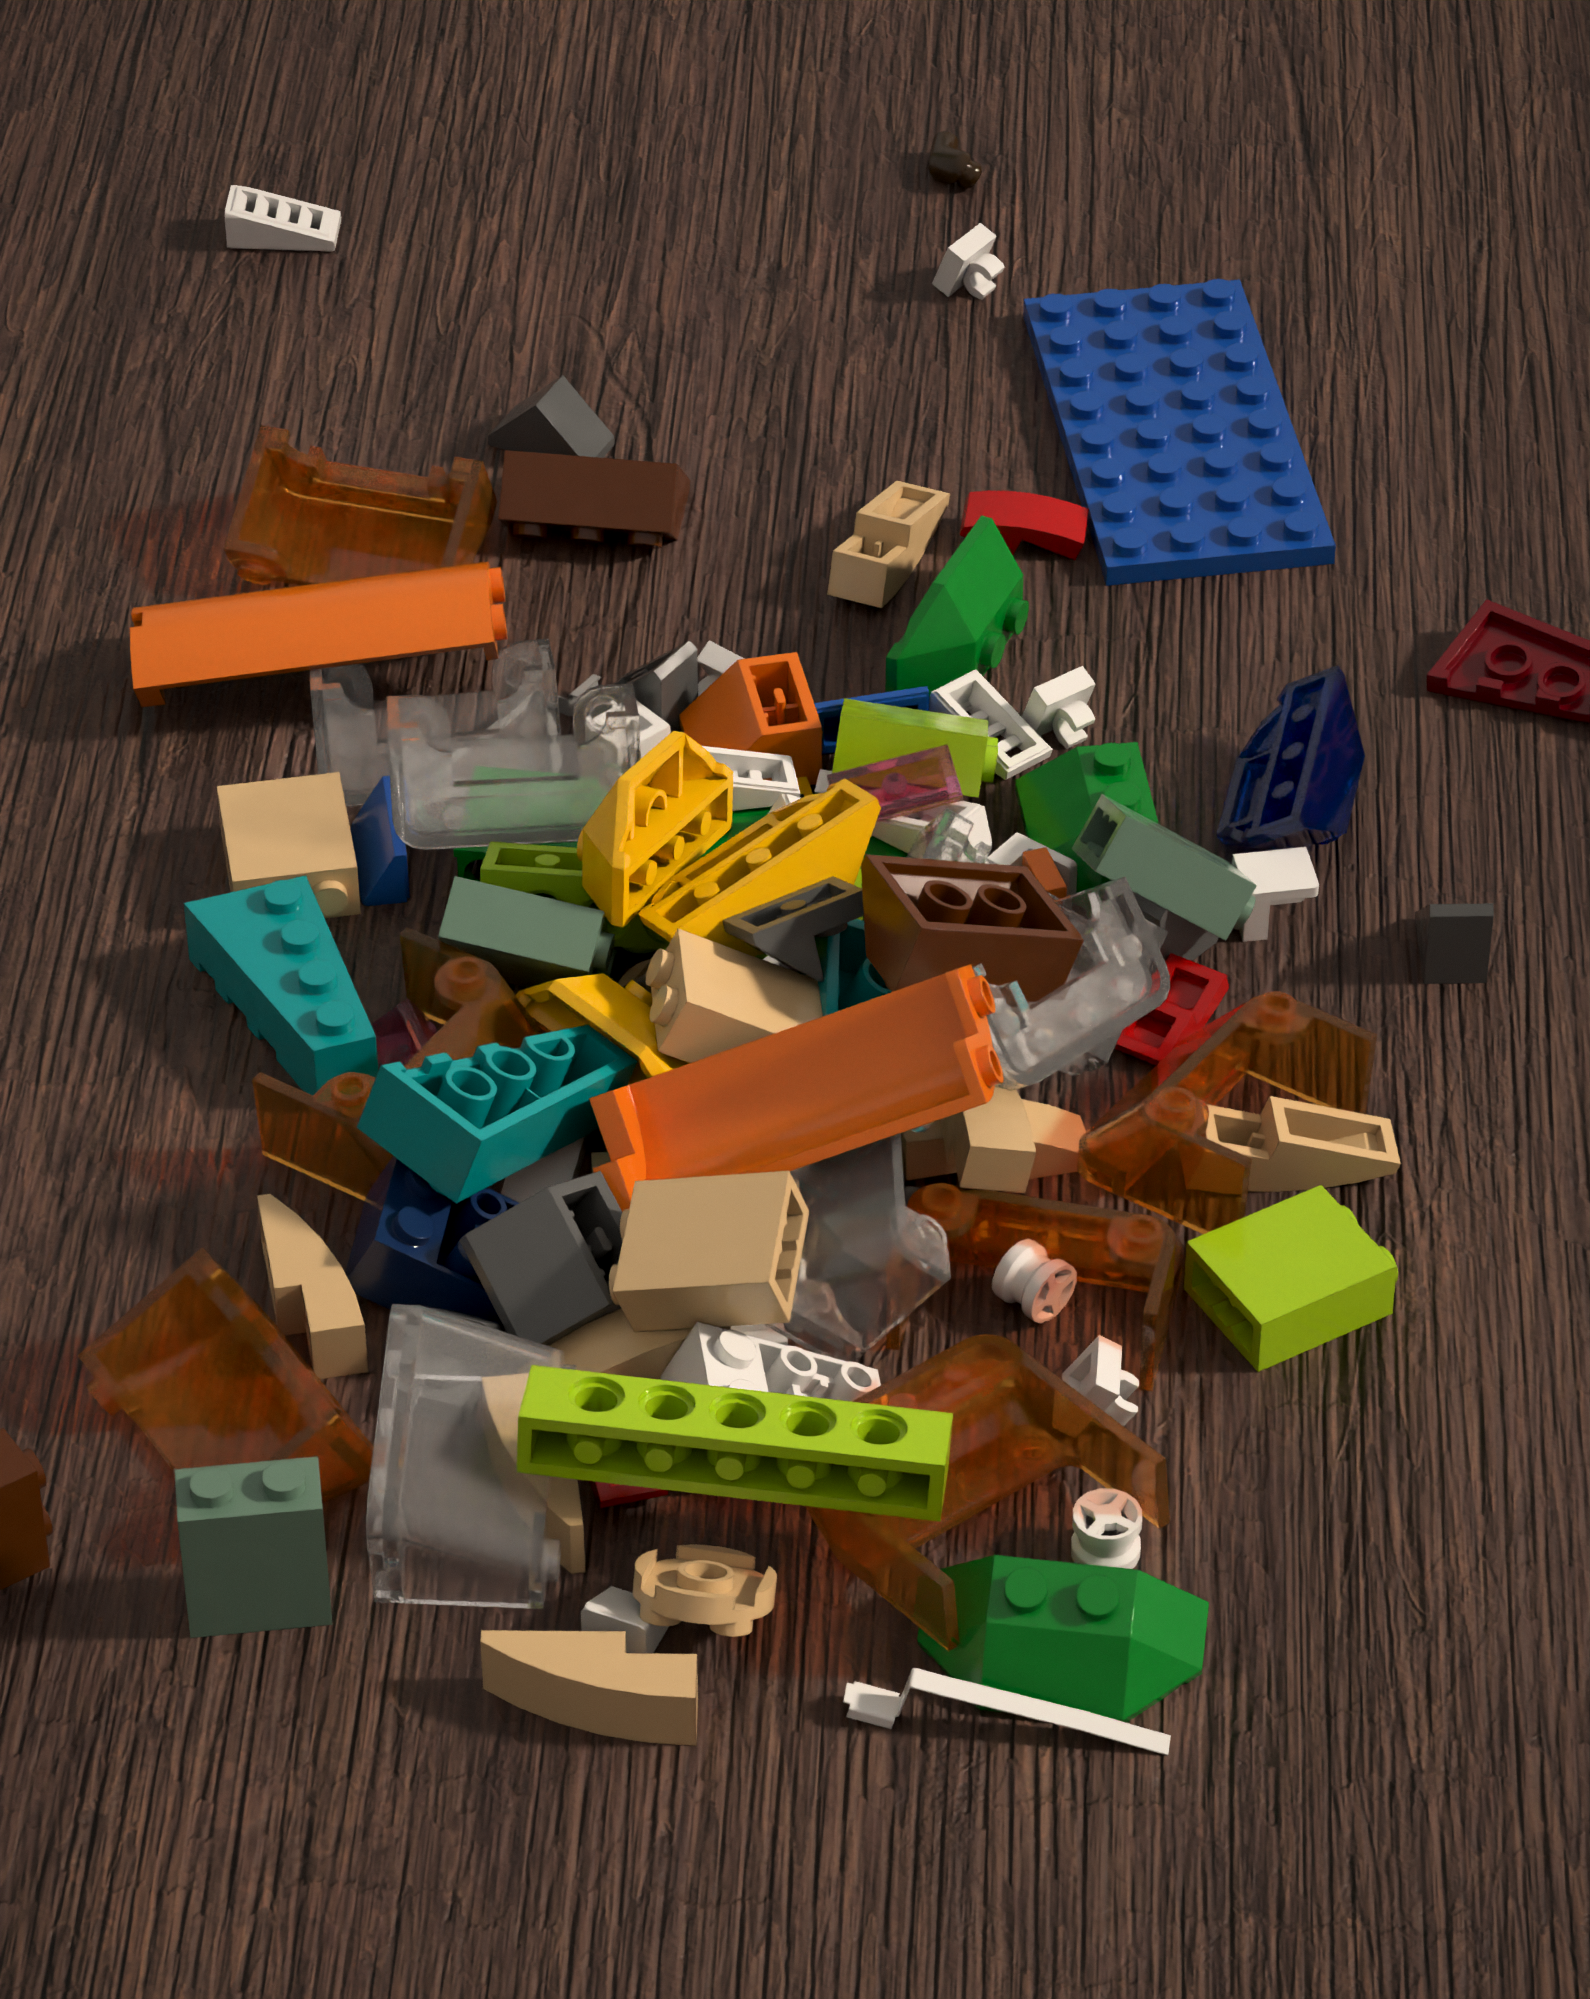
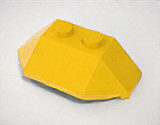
[577,730,733,928]
[638,778,881,957]
[511,973,689,1085]

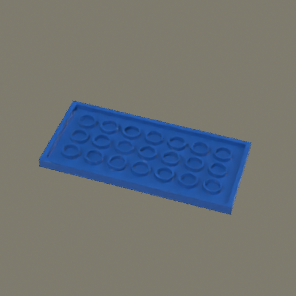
[1023,279,1336,586]

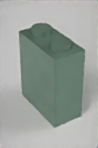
[1071,794,1257,941]
[438,876,618,988]
[174,1456,333,1638]

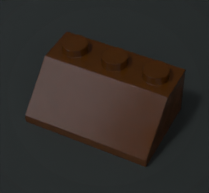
[498,450,690,549]
[861,854,1085,1005]

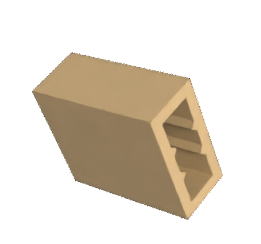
[217,772,361,918]
[646,928,823,1063]
[609,1171,809,1332]

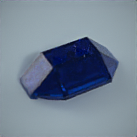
[1216,665,1365,850]

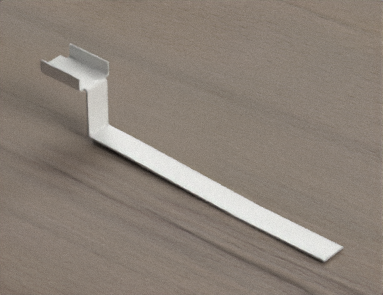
[843,1668,1171,1756]

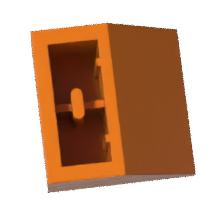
[679,652,822,785]

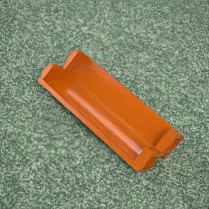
[130,561,508,707]
[589,964,1004,1212]

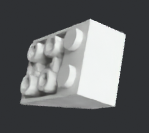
[660,1322,885,1405]

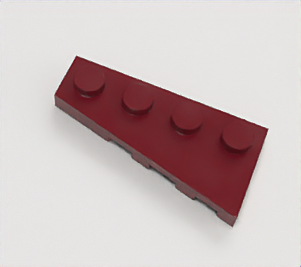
[1427,599,1590,723]

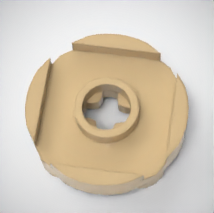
[633,1544,777,1637]

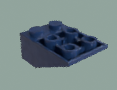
[345,1156,519,1323]

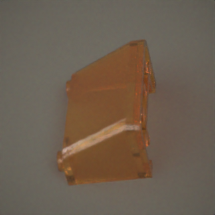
[223,425,497,586]
[78,1247,388,1504]

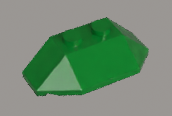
[885,516,1029,697]
[1015,742,1158,923]
[917,1555,1209,1723]

